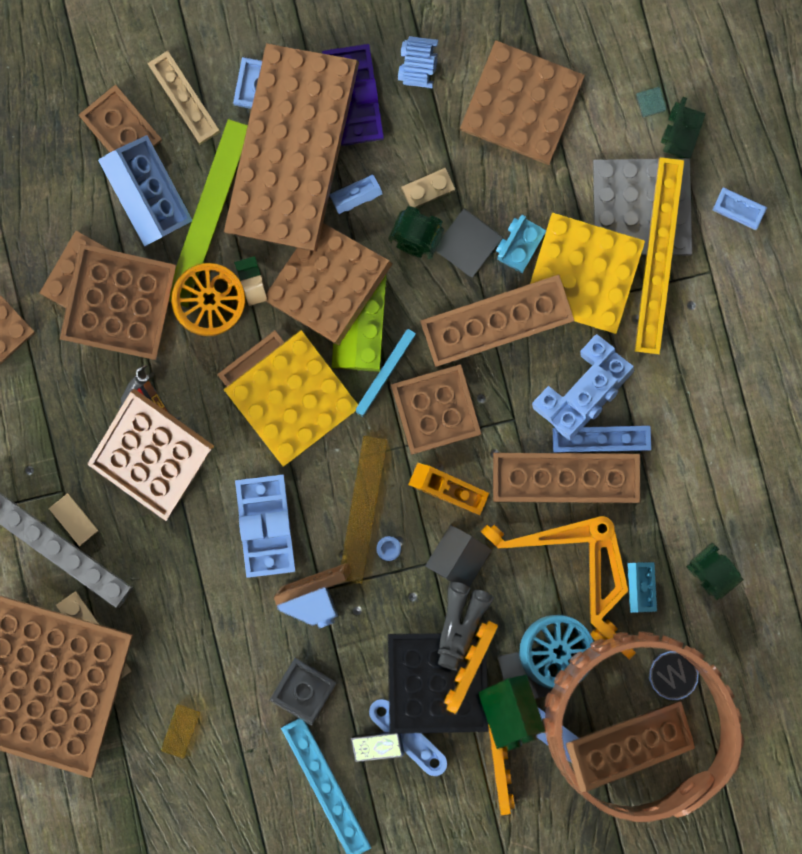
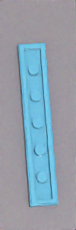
[281,719,372,854]

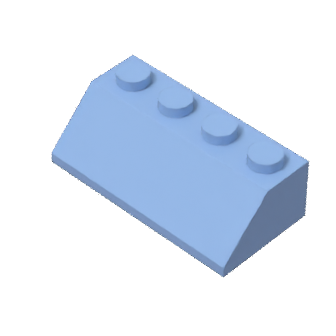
[98,135,192,246]
[277,588,338,628]

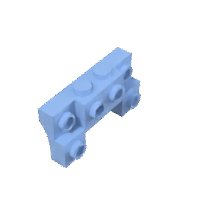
[532,334,634,441]

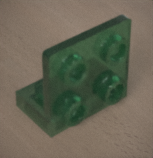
[660,97,706,159]

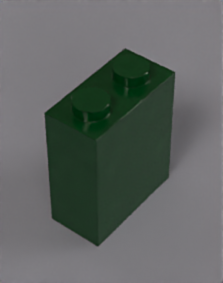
[478,674,545,751]

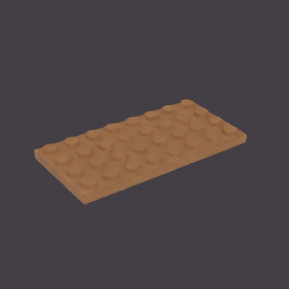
[224,44,359,252]

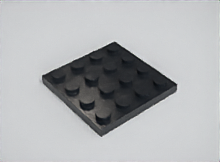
[387,633,489,734]

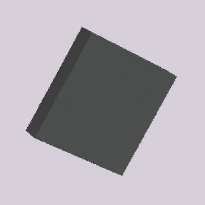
[269,658,337,726]

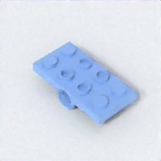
[235,475,296,578]

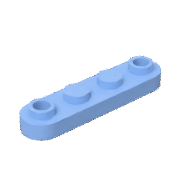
[369,699,447,776]

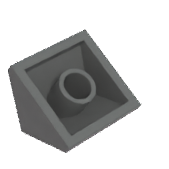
[425,525,492,587]

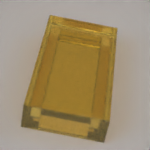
[160,704,201,759]

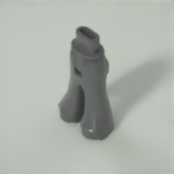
[438,582,494,670]

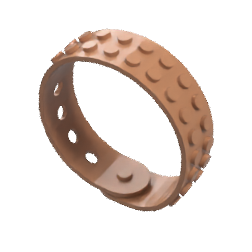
[542,632,744,822]

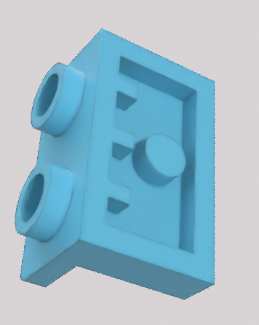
[496,215,546,273]
[628,562,657,613]

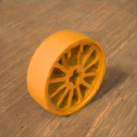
[171,263,245,336]

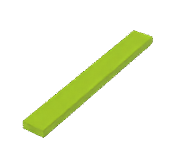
[168,119,248,309]

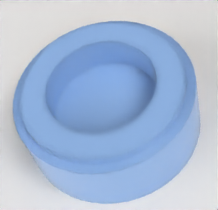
[377,536,401,561]

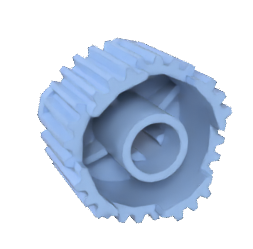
[398,36,438,88]

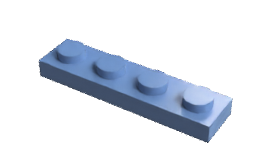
[552,426,651,453]

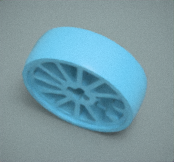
[519,615,593,689]

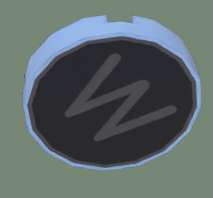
[649,651,698,700]

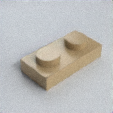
[401,168,455,210]

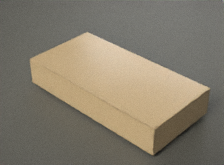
[49,493,99,546]

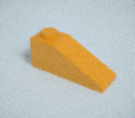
[408,463,489,515]

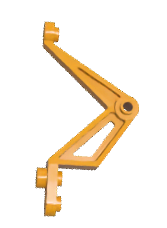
[480,516,636,660]

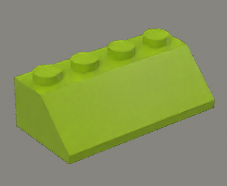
[332,274,387,372]

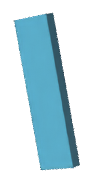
[356,329,416,417]

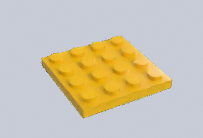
[530,213,645,334]
[223,330,358,467]

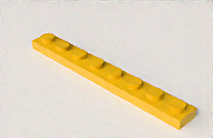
[635,157,684,354]

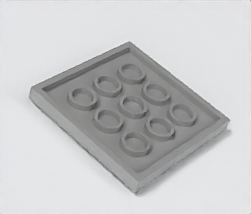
[593,159,692,256]

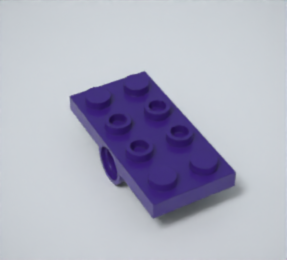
[322,44,384,146]

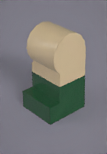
[234,256,267,306]

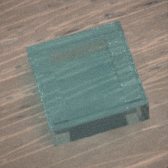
[636,87,666,118]

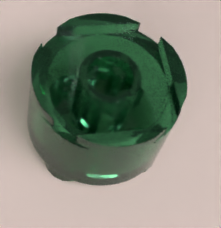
[388,206,444,259]
[686,543,744,601]

